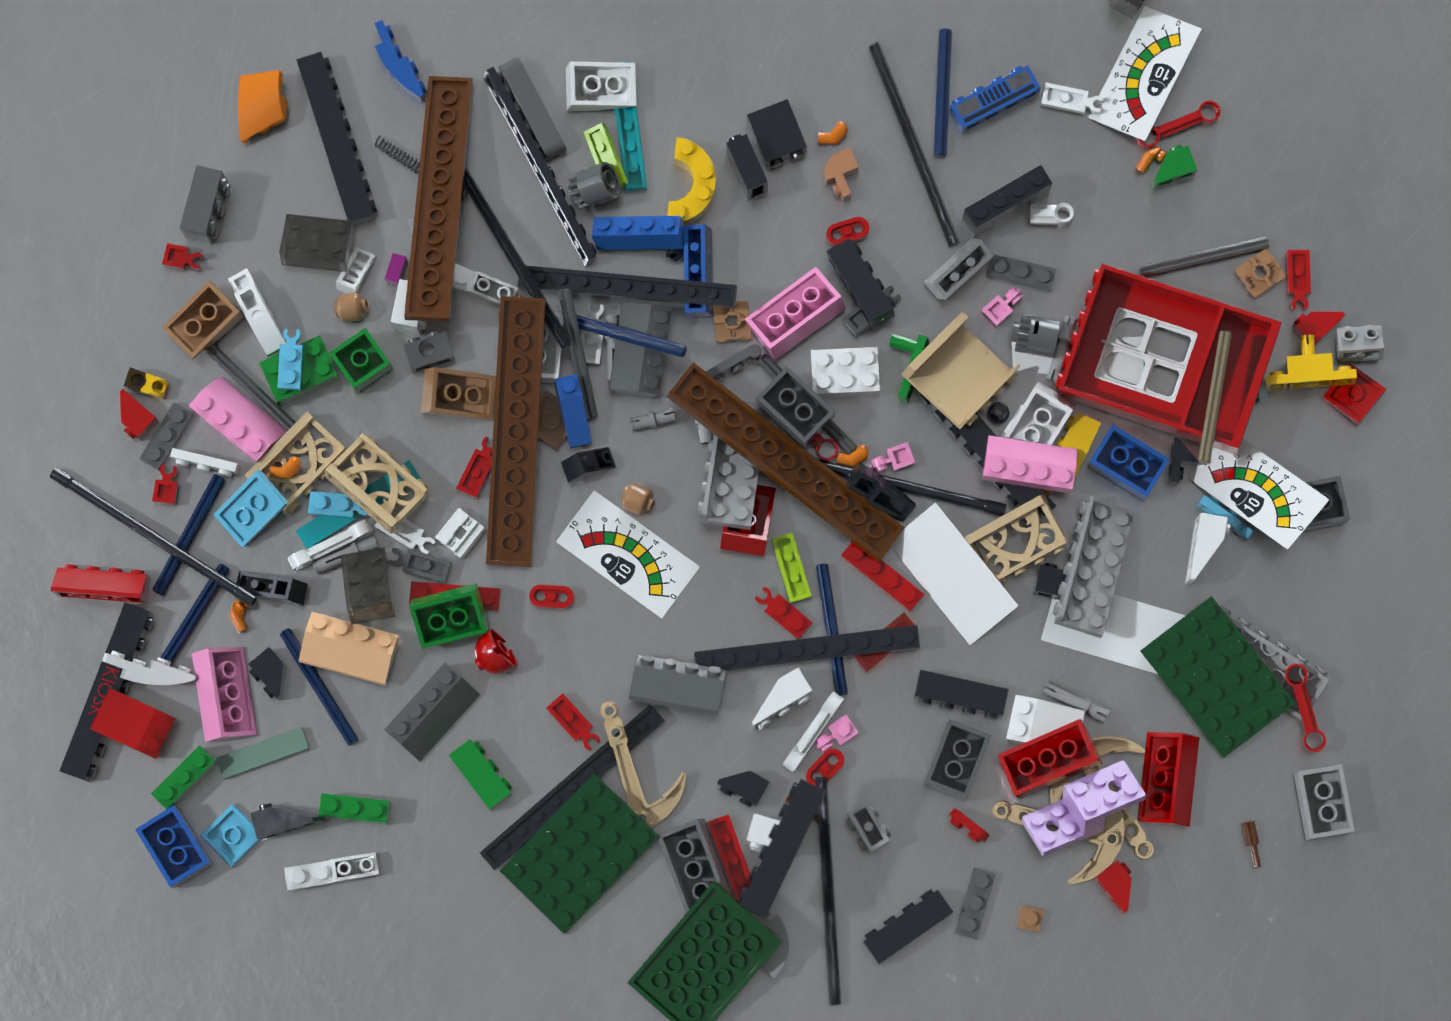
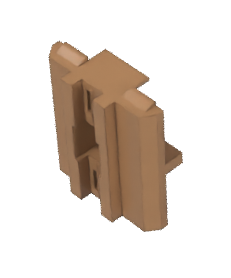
[1235,248,1286,298]
[713,301,752,342]

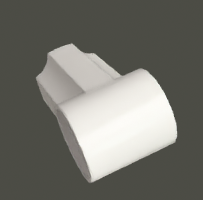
[1030,203,1074,227]

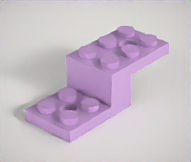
[1022,760,1146,857]

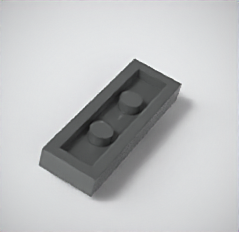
[986,254,1056,292]
[139,402,194,471]
[955,868,996,940]

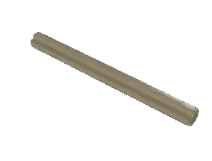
[1198,331,1232,463]

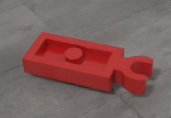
[1286,250,1311,310]
[456,436,492,499]
[755,587,813,639]
[546,693,601,751]

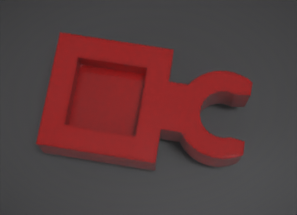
[162,243,204,271]
[152,465,179,505]

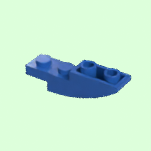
[375,20,427,102]

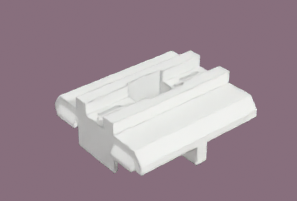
[435,508,486,559]

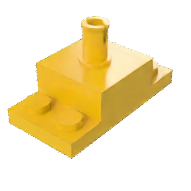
[1265,335,1357,391]

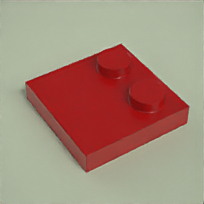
[1323,363,1386,425]

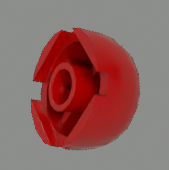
[474,629,517,675]

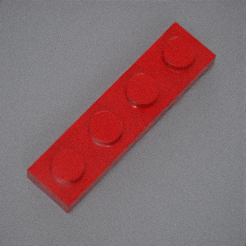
[841,542,925,612]
[409,581,501,612]
[707,814,752,903]

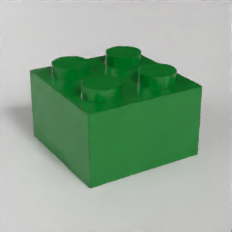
[329,328,393,393]

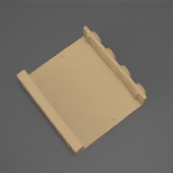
[901,311,1021,429]

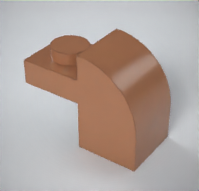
[824,147,859,202]

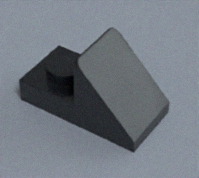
[1167,438,1199,486]

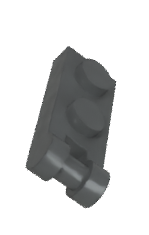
[705,344,761,382]

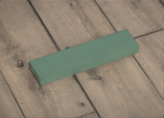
[216,727,310,780]

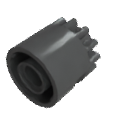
[568,162,621,210]
[1011,314,1060,358]

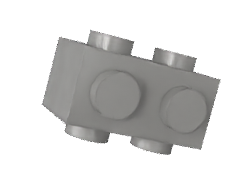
[1336,324,1384,362]
[845,802,891,854]

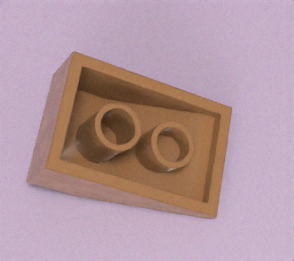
[162,281,245,359]
[421,367,496,420]

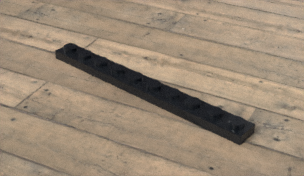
[483,67,597,267]
[517,265,738,308]
[694,625,920,671]
[480,704,665,870]

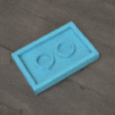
[213,470,289,548]

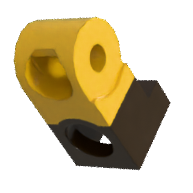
[124,367,169,399]

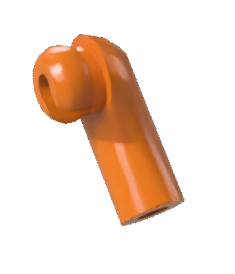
[818,122,848,144]
[1136,147,1166,173]
[836,445,869,467]
[269,456,301,479]
[229,600,248,633]

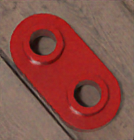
[826,217,869,246]
[529,585,574,609]
[806,749,844,786]
[949,808,990,843]

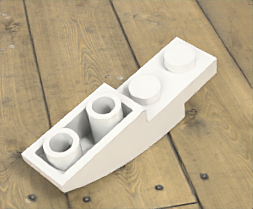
[453,263,517,306]
[228,268,287,357]
[102,650,196,685]
[284,852,379,891]

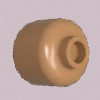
[334,292,369,322]
[620,483,655,515]

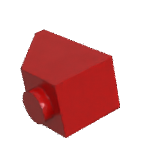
[1292,311,1346,345]
[120,389,159,441]
[1094,860,1132,914]

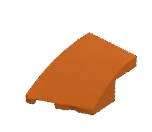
[238,70,288,143]

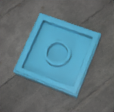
[200,804,261,868]

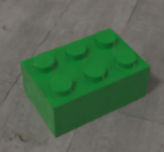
[259,335,341,407]
[409,583,489,649]

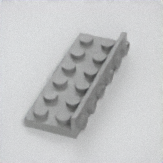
[698,401,768,530]
[1053,495,1134,638]
[1220,605,1330,720]

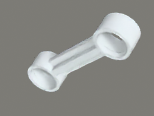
[288,519,374,571]
[783,691,844,773]

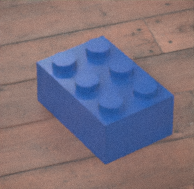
[1087,424,1170,501]
[135,805,213,888]

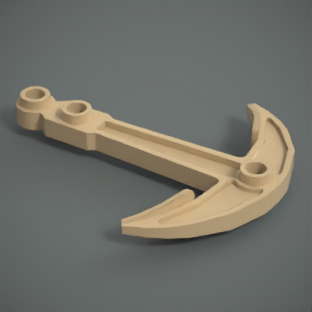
[600,701,686,827]
[1050,736,1154,859]
[993,787,1125,884]

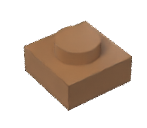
[1017,906,1044,933]

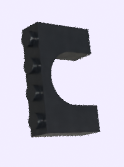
[962,165,1053,239]

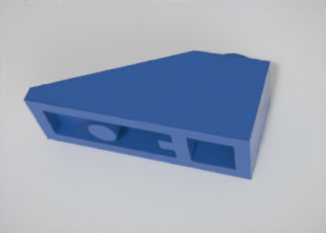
[554,374,592,449]

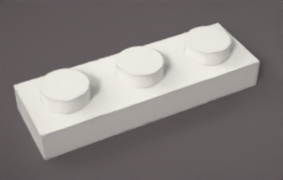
[170,448,240,477]

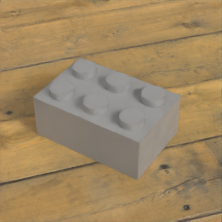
[1294,764,1355,841]

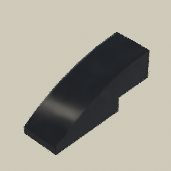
[846,462,916,522]

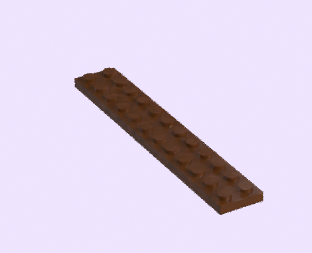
[404,76,473,322]
[486,296,546,567]
[666,362,905,562]

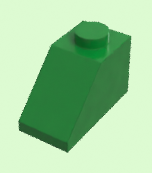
[1152,145,1197,189]

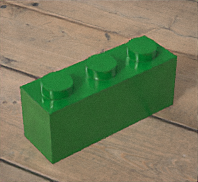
[449,739,512,811]
[151,745,218,810]
[319,793,391,825]

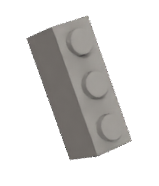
[924,238,994,300]

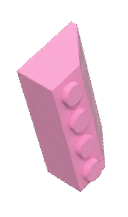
[745,267,846,361]
[189,376,287,463]
[982,435,1077,494]
[192,647,257,742]

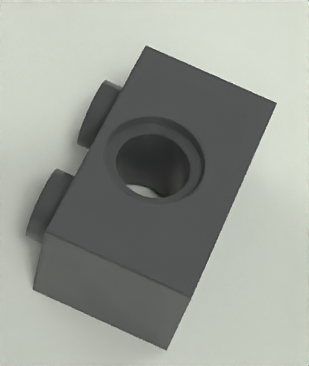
[403,330,455,374]

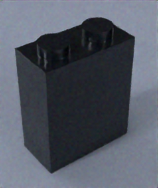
[747,99,807,168]
[726,134,768,201]

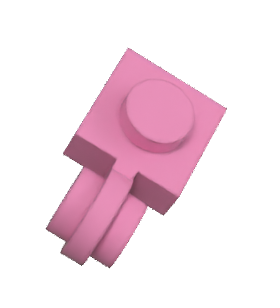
[982,287,1023,327]
[871,442,915,473]
[816,715,859,752]

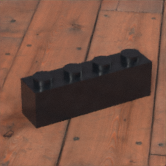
[826,238,896,329]
[914,670,1009,720]
[863,889,953,965]

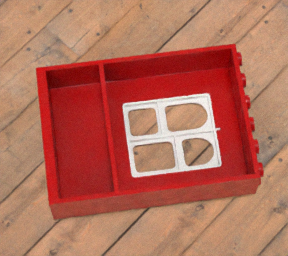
[1056,264,1282,455]

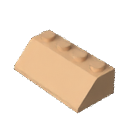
[299,612,398,685]

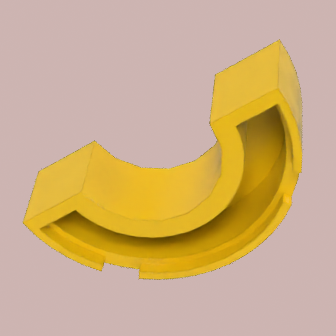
[667,137,716,226]

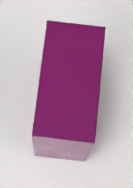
[385,253,408,288]

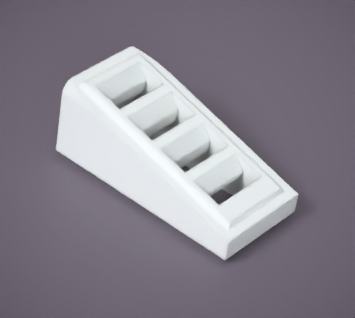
[336,246,376,293]

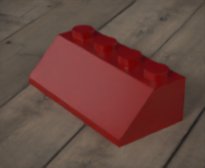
[50,564,150,604]
[998,719,1103,799]
[1137,732,1200,827]

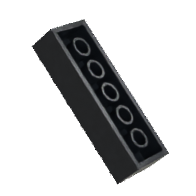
[739,779,826,919]

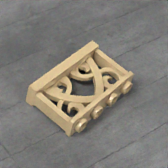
[244,412,346,515]
[325,433,428,534]
[964,494,1069,584]

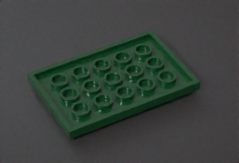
[1140,596,1296,758]
[500,773,659,934]
[627,880,783,1021]

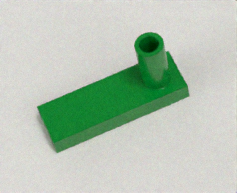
[889,333,930,404]

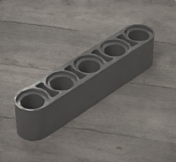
[498,57,567,160]

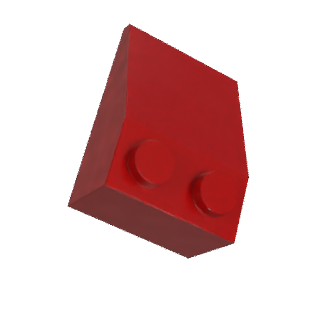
[720,485,776,556]
[90,688,176,759]

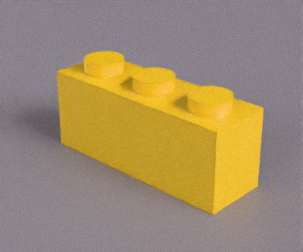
[1056,412,1101,480]

